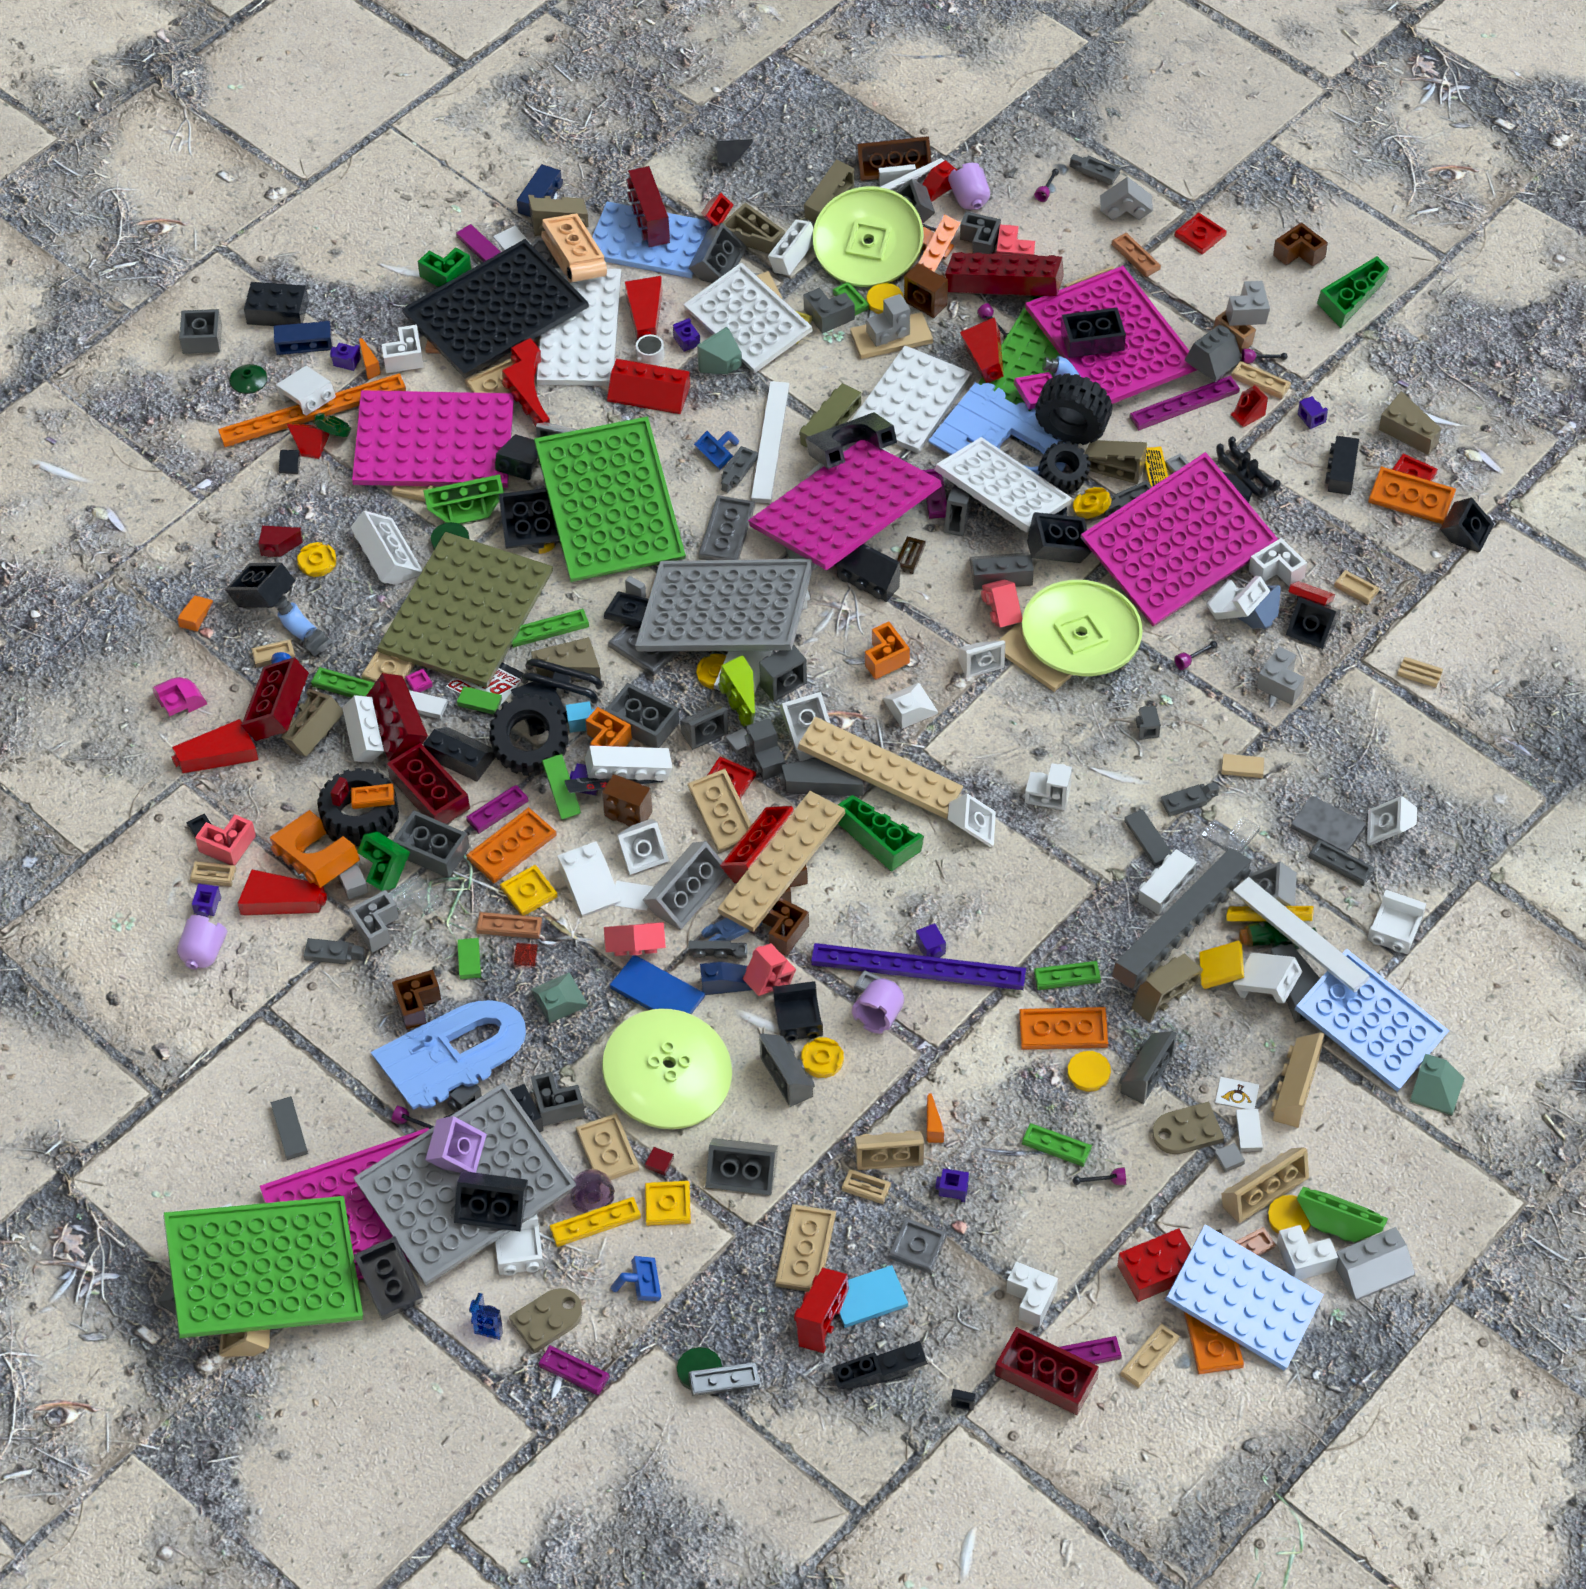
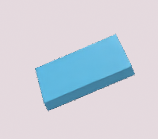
[839,1265,908,1328]

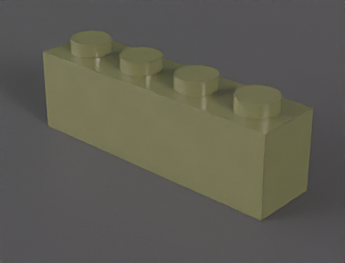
[799,383,861,447]

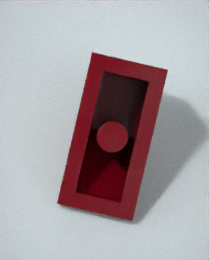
[258,525,303,557]

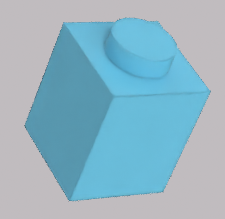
[566,701,595,733]

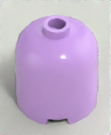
[948,163,990,210]
[177,915,228,969]
[852,978,904,1034]

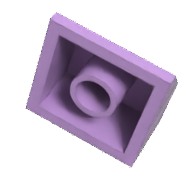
[425,1116,487,1173]

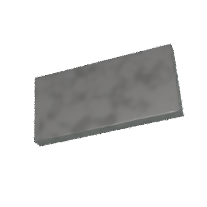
[699,495,755,560]

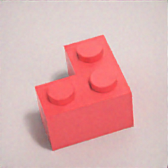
[996,224,1035,255]
[981,579,1022,627]
[195,815,256,865]
[604,922,666,956]
[743,943,796,996]

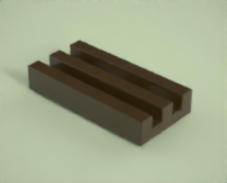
[897,536,926,574]

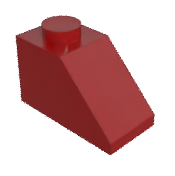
[922,160,958,202]
[701,193,734,226]

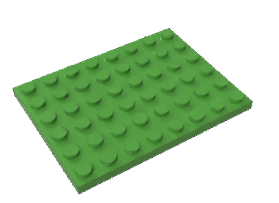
[534,416,686,582]
[163,1196,363,1339]

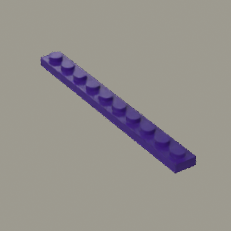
[811,943,1026,991]

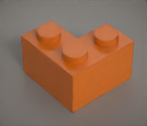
[865,621,910,680]
[586,707,632,747]

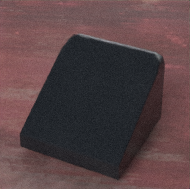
[279,449,301,474]

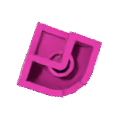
[152,677,207,717]

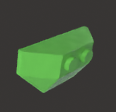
[423,474,504,524]
[1297,1186,1388,1242]

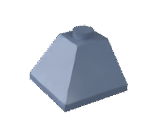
[1238,585,1281,629]

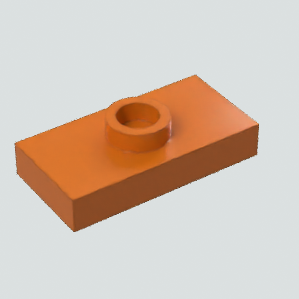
[351,783,394,809]

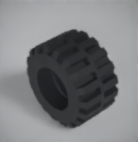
[1038,441,1091,494]

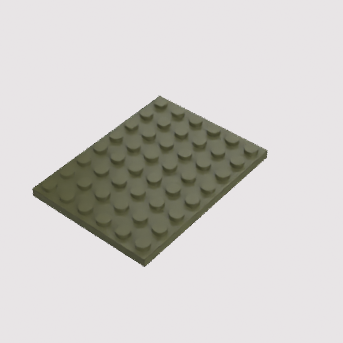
[377,532,553,688]

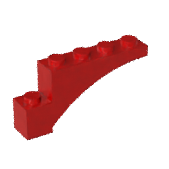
[501,338,550,427]

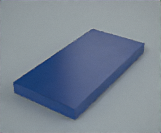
[610,955,705,1014]

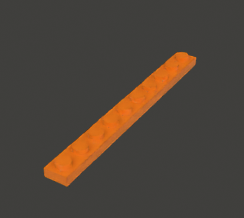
[218,373,406,447]

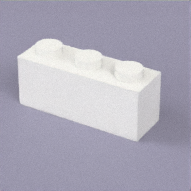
[768,219,813,275]
[342,696,384,763]
[1138,849,1197,915]

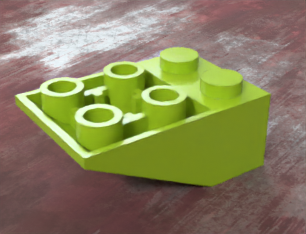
[718,655,755,726]

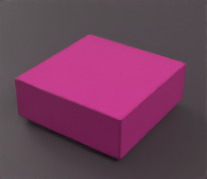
[405,669,433,693]

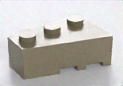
[804,159,854,223]
[528,195,589,236]
[723,202,785,254]
[1379,391,1441,455]
[1085,440,1147,484]
[531,637,601,682]
[281,689,343,757]
[1131,953,1203,1023]

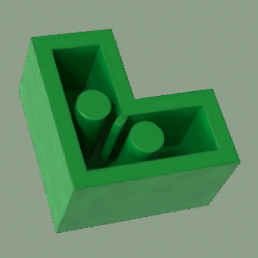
[417,247,472,287]
[357,832,410,891]

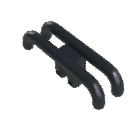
[1216,436,1281,498]
[520,659,603,704]

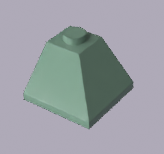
[697,327,742,374]
[531,972,588,1024]
[1410,1053,1465,1115]

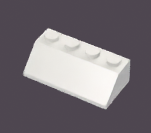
[351,511,422,585]

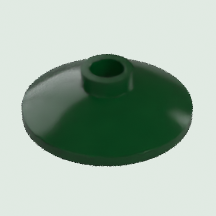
[229,364,268,394]

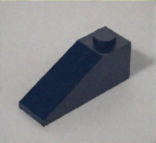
[700,962,752,995]

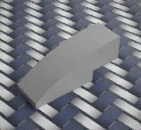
[337,863,368,900]

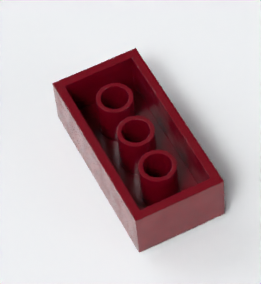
[626,166,670,247]
[241,657,309,741]
[365,673,428,761]
[387,743,470,824]
[995,1327,1099,1416]

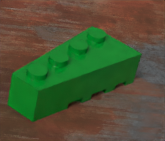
[1317,256,1389,328]
[838,795,924,872]

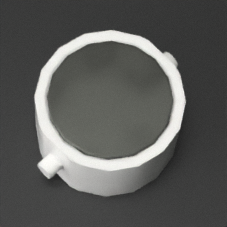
[636,334,665,365]

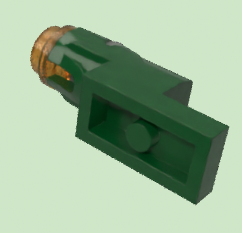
[1239,921,1317,949]

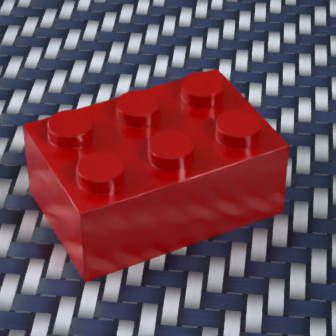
[1117,1228,1191,1302]

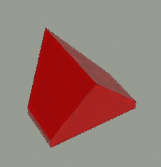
[1230,385,1268,427]
[286,423,330,459]

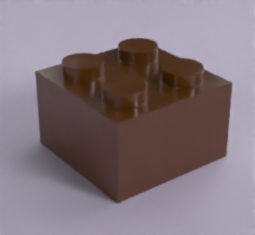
[904,263,948,318]
[602,774,653,827]

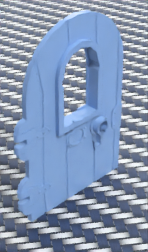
[928,382,1066,475]
[371,1000,526,1110]

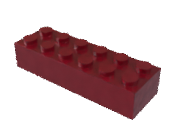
[945,252,1064,296]

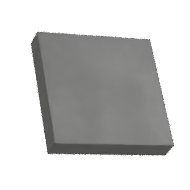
[889,1218,947,1274]

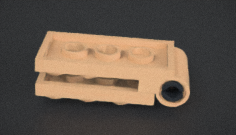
[541,213,607,283]

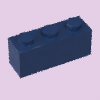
[516,164,563,217]
[274,321,333,355]

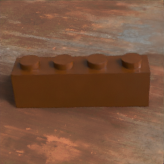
[855,136,932,180]

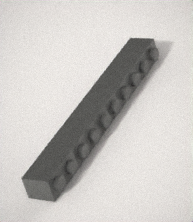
[1112,847,1251,990]

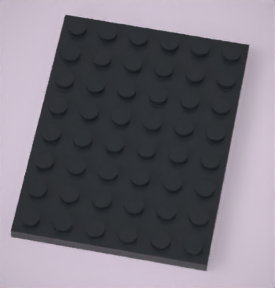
[402,239,589,379]

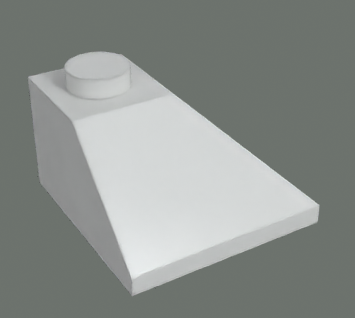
[958,640,1005,678]
[883,683,938,729]
[948,794,996,847]
[1367,796,1417,846]
[617,819,669,875]

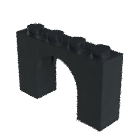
[805,412,897,469]

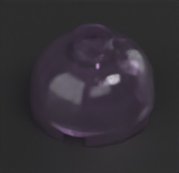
[570,1169,615,1213]

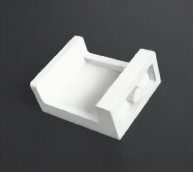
[276,366,336,415]
[1206,576,1270,620]
[1367,890,1426,954]
[1233,953,1302,1003]
[495,1214,544,1276]

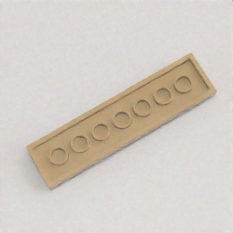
[797,717,963,819]
[718,791,845,932]

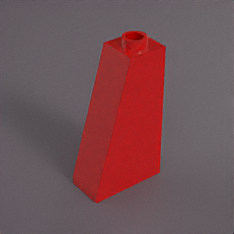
[625,276,663,340]
[960,317,1004,383]
[171,719,259,773]
[238,869,327,916]

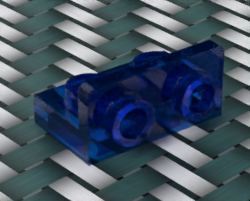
[469,1293,503,1340]

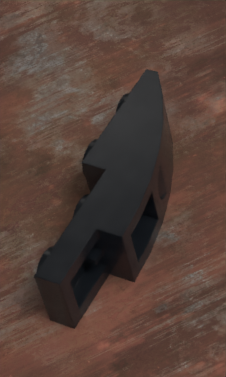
[832,1341,928,1389]

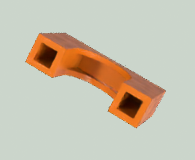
[269,810,360,888]

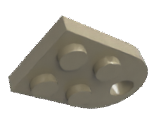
[1152,1101,1224,1154]
[509,1288,582,1354]

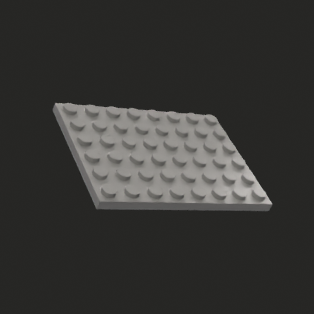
[635,559,814,651]
[353,1083,577,1285]

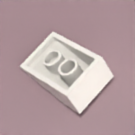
[780,692,831,761]
[557,841,621,917]

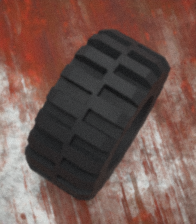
[1035,373,1113,445]
[489,694,569,776]
[317,768,399,848]

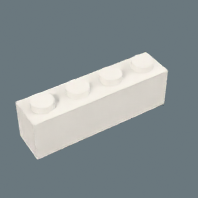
[585,746,672,781]

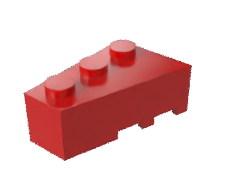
[794,1267,849,1353]

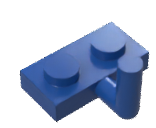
[694,431,739,470]
[611,1256,662,1302]

